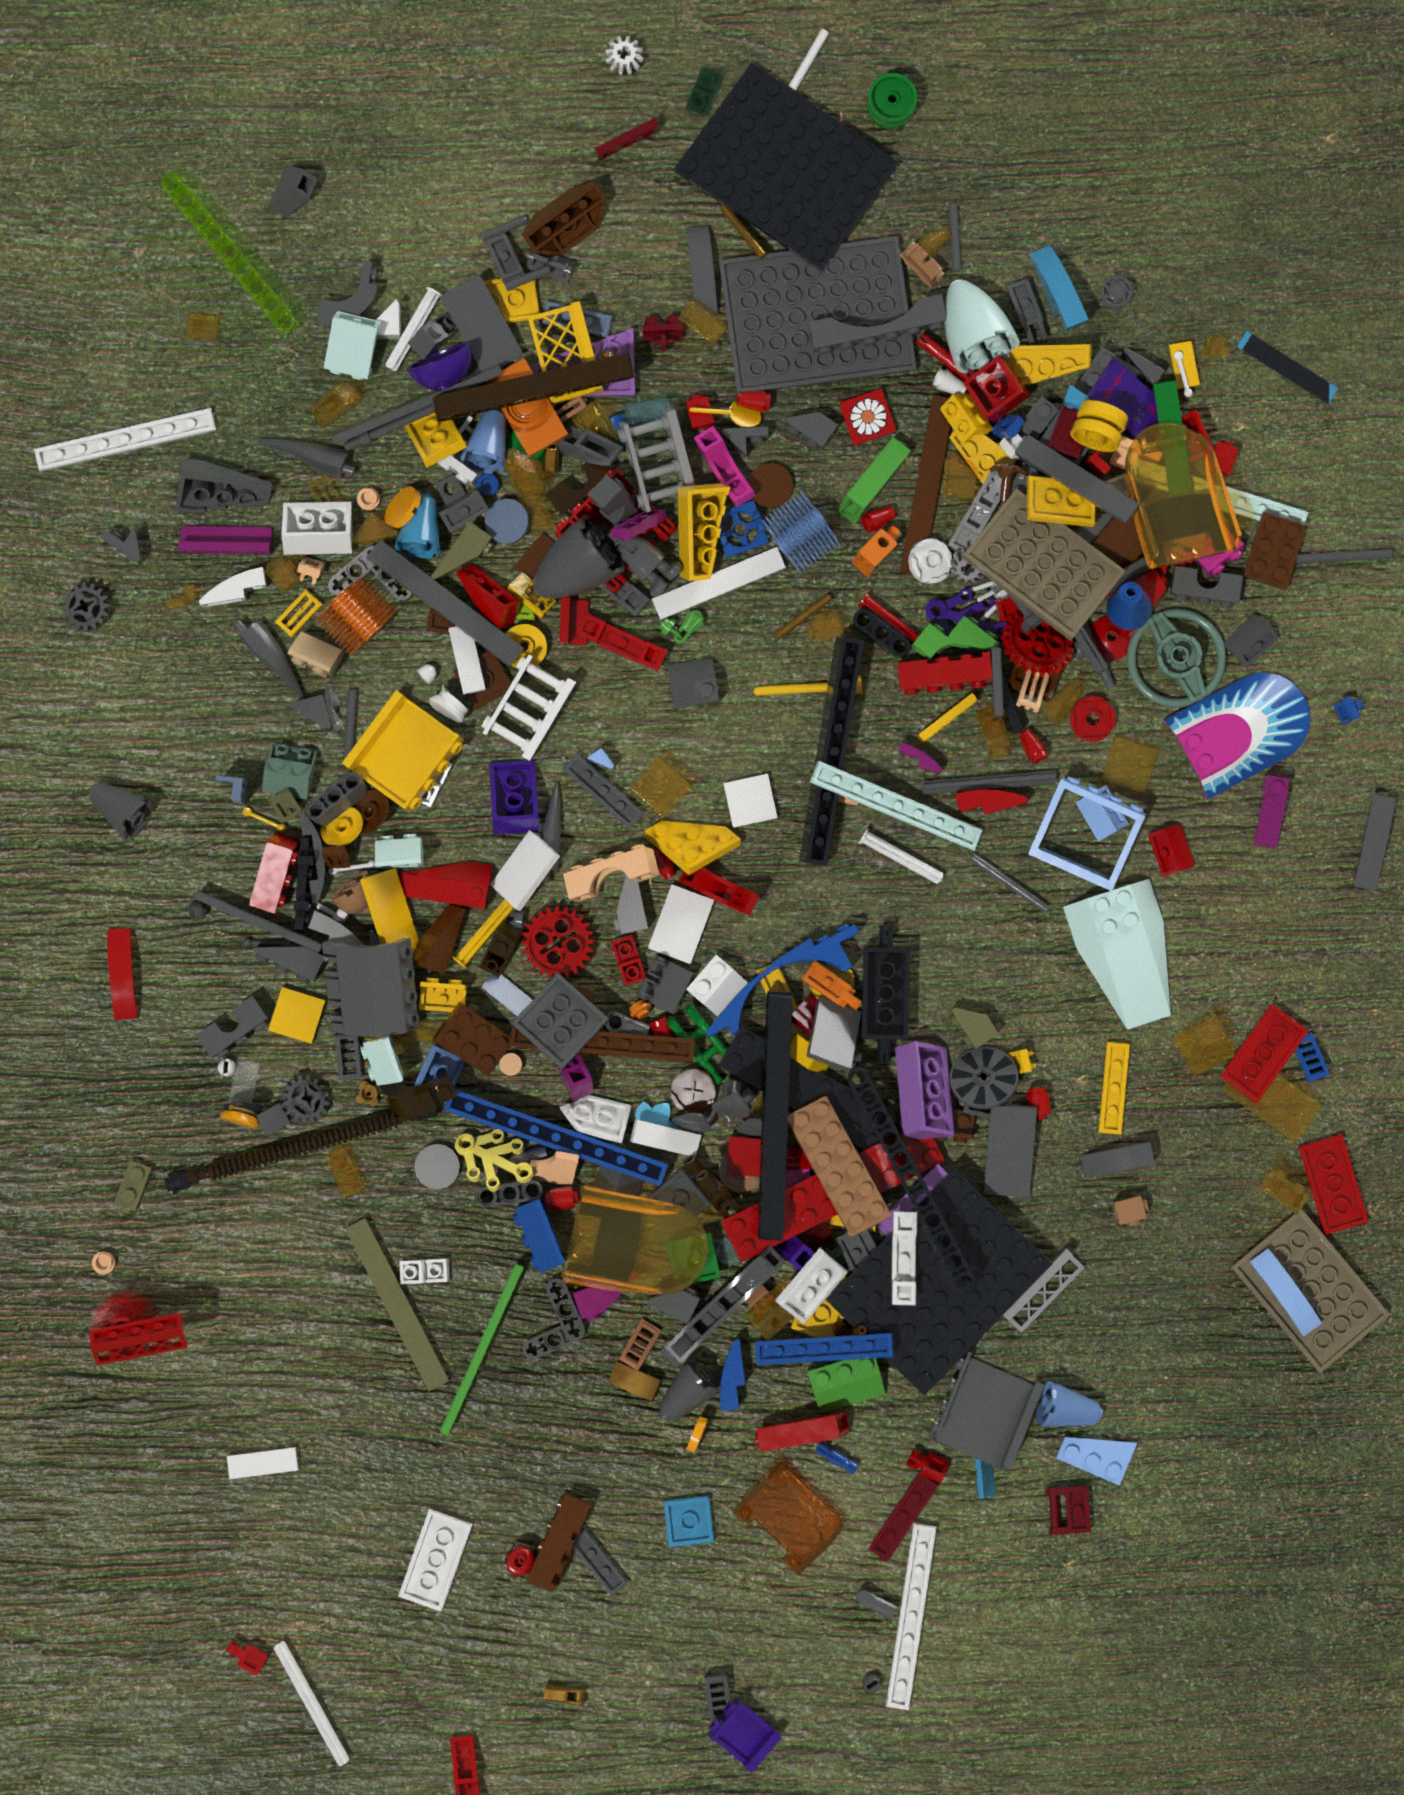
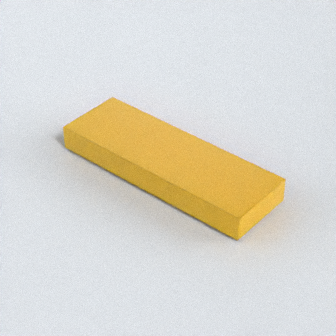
[917,693,977,743]

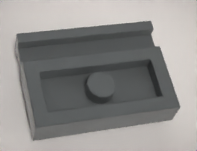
[835,1230,876,1271]

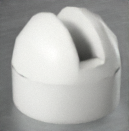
[417,664,437,684]
[217,1058,236,1077]

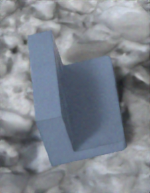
[215,775,248,805]

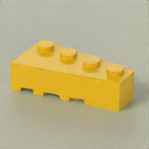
[678,483,730,581]

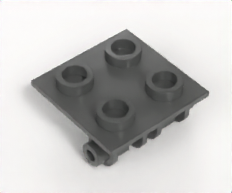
[636,955,694,1014]

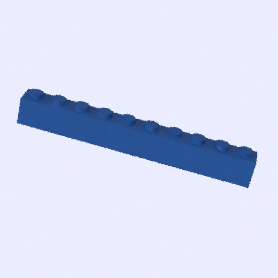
[444,1089,668,1186]

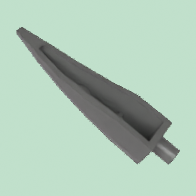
[258,439,356,479]
[234,619,304,700]
[540,782,561,883]

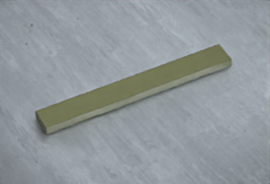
[345,1218,450,1391]

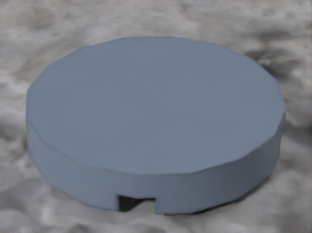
[485,498,530,544]

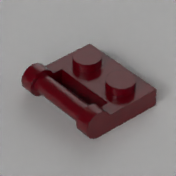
[1046,1485,1091,1535]

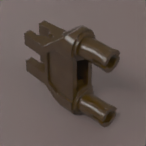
[684,1154,742,1218]

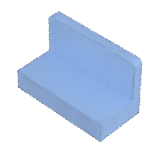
[1076,785,1129,841]

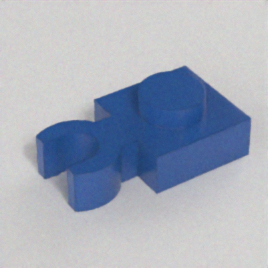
[991,415,1025,438]

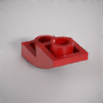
[610,933,646,986]

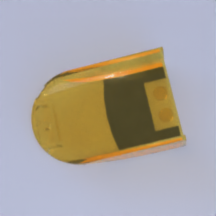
[1125,423,1242,569]
[562,1185,708,1295]

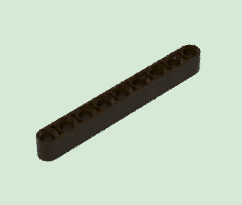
[432,354,634,422]

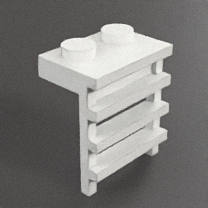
[437,416,484,487]

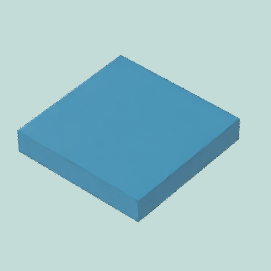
[663,1495,714,1547]

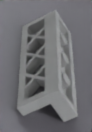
[1003,1248,1085,1333]

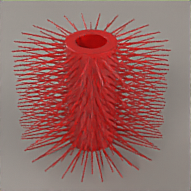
[88,1289,161,1363]

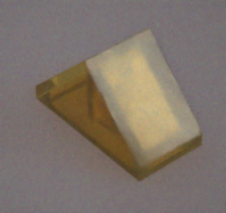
[353,513,399,546]

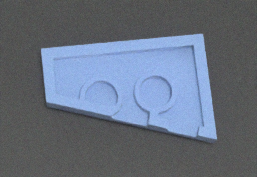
[1055,1436,1137,1486]

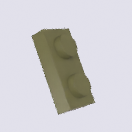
[114,1160,152,1211]

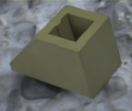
[949,1008,999,1049]

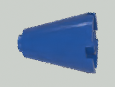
[1106,582,1152,630]

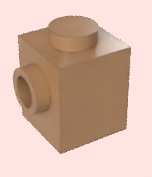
[1112,1195,1149,1227]

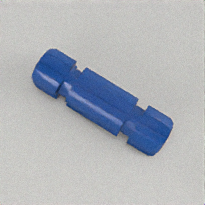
[816,1442,858,1474]

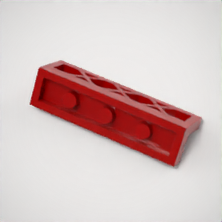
[89,1313,188,1366]

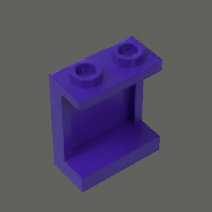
[707,1698,782,1773]

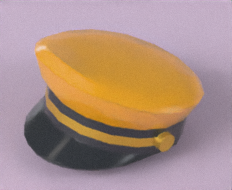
[220,1103,263,1129]

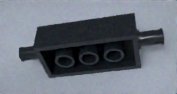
[861,925,910,1063]

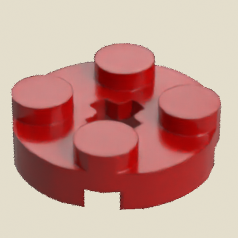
[1069,696,1116,742]

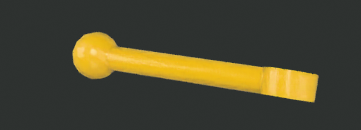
[243,807,287,832]

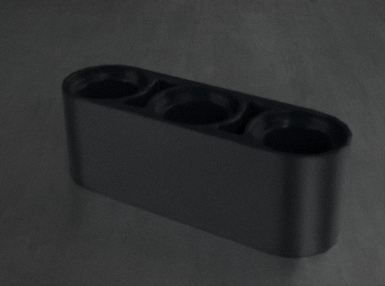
[852,609,910,659]

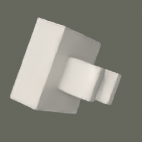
[999,434,1026,462]

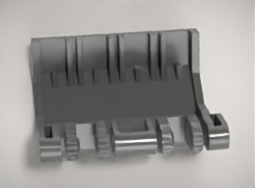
[322,938,419,1037]

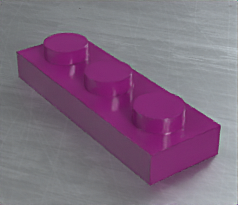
[611,510,666,541]

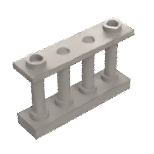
[617,407,695,512]

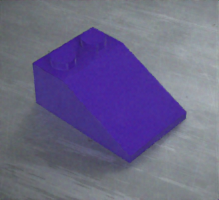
[489,760,539,835]

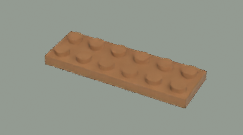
[788,1096,892,1238]

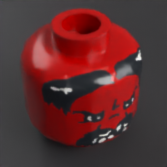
[504,1545,535,1577]

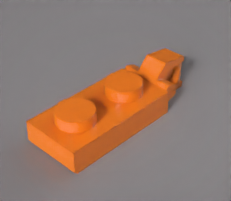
[801,961,862,1011]

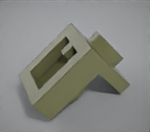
[268,788,303,823]

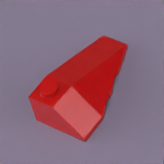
[399,862,493,910]

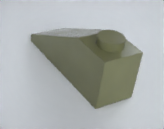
[431,522,494,582]

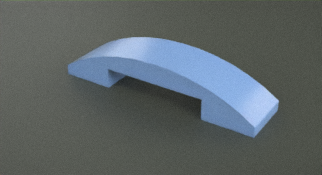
[1249,1248,1322,1337]

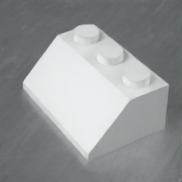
[282,502,353,555]

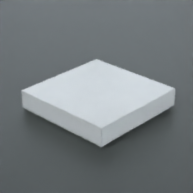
[723,774,777,828]

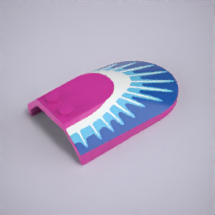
[1163,673,1310,801]

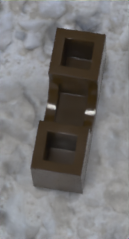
[545,462,611,519]

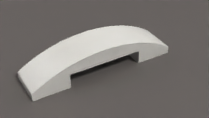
[892,1212,917,1305]

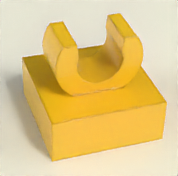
[1007,1049,1036,1074]

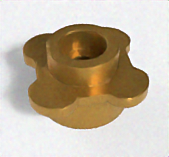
[356,1081,381,1106]

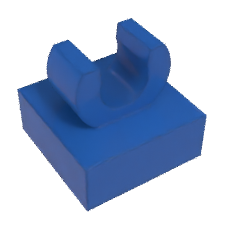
[1333,696,1364,725]

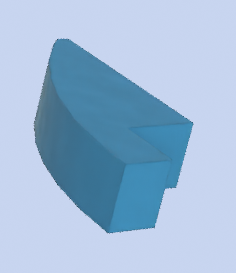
[1029,245,1088,331]

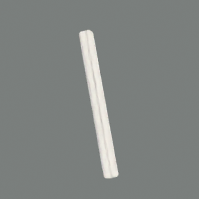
[274,1641,349,1766]

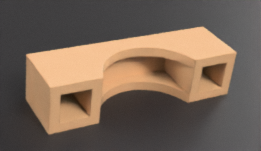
[563,845,659,902]

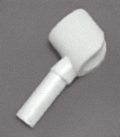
[317,903,349,923]

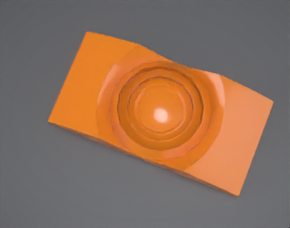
[486,358,568,457]

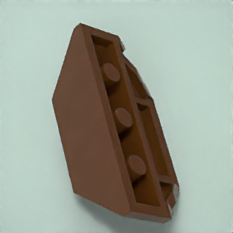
[521,181,607,256]

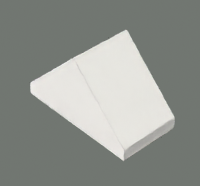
[376,300,401,340]

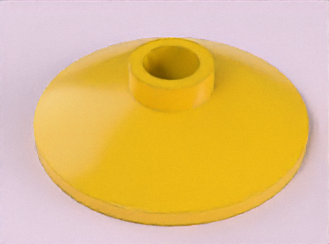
[506,624,547,668]
[321,807,363,846]

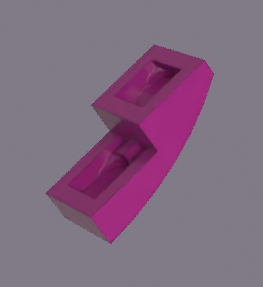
[898,743,942,775]

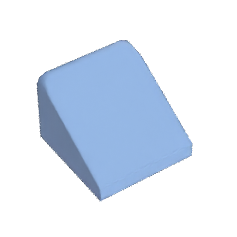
[587,748,614,771]

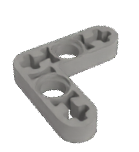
[328,546,413,602]

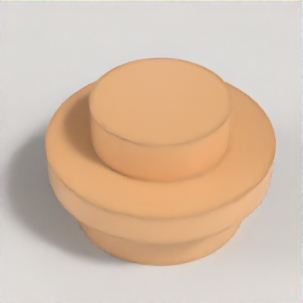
[357,487,380,510]
[92,1251,115,1274]

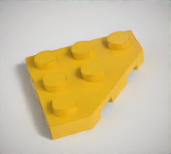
[644,821,741,875]

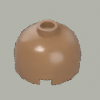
[332,871,370,914]

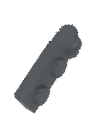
[1006,278,1048,345]

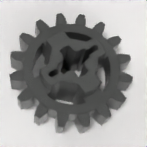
[60,582,111,633]
[279,1075,329,1126]

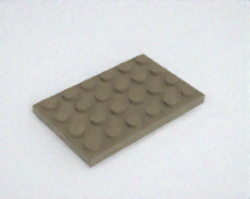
[962,488,1125,641]
[1231,1208,1390,1373]

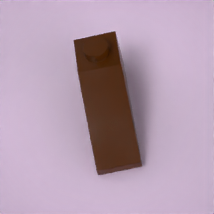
[412,905,466,975]

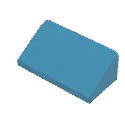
[975,1459,996,1499]

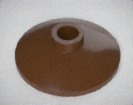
[352,790,389,834]

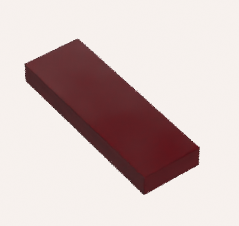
[595,118,659,161]

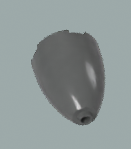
[532,515,625,598]

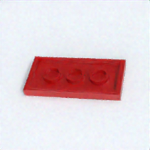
[1219,1004,1309,1104]
[1298,1134,1369,1235]

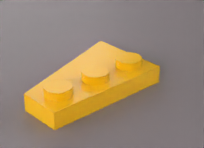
[949,431,1017,484]

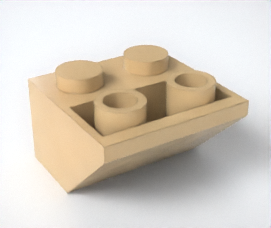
[287,632,344,678]

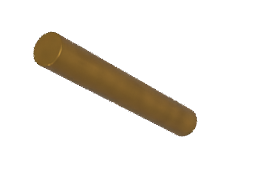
[720,205,767,259]
[773,593,832,641]

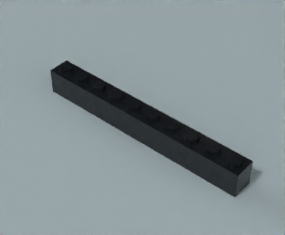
[799,636,864,866]

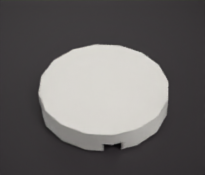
[908,538,952,584]

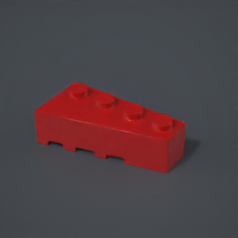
[897,652,993,696]

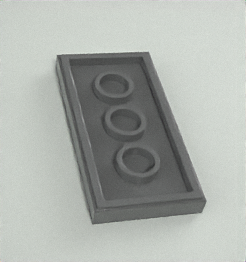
[440,274,524,371]
[984,1104,1037,1197]

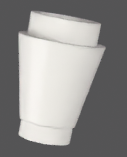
[932,368,966,394]

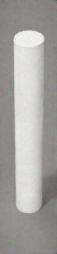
[788,29,829,91]

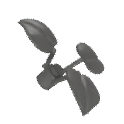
[672,1080,762,1138]

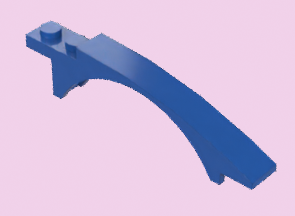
[706,923,859,1039]

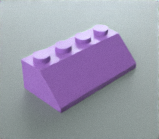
[895,1041,954,1139]

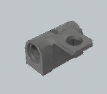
[436,474,489,533]

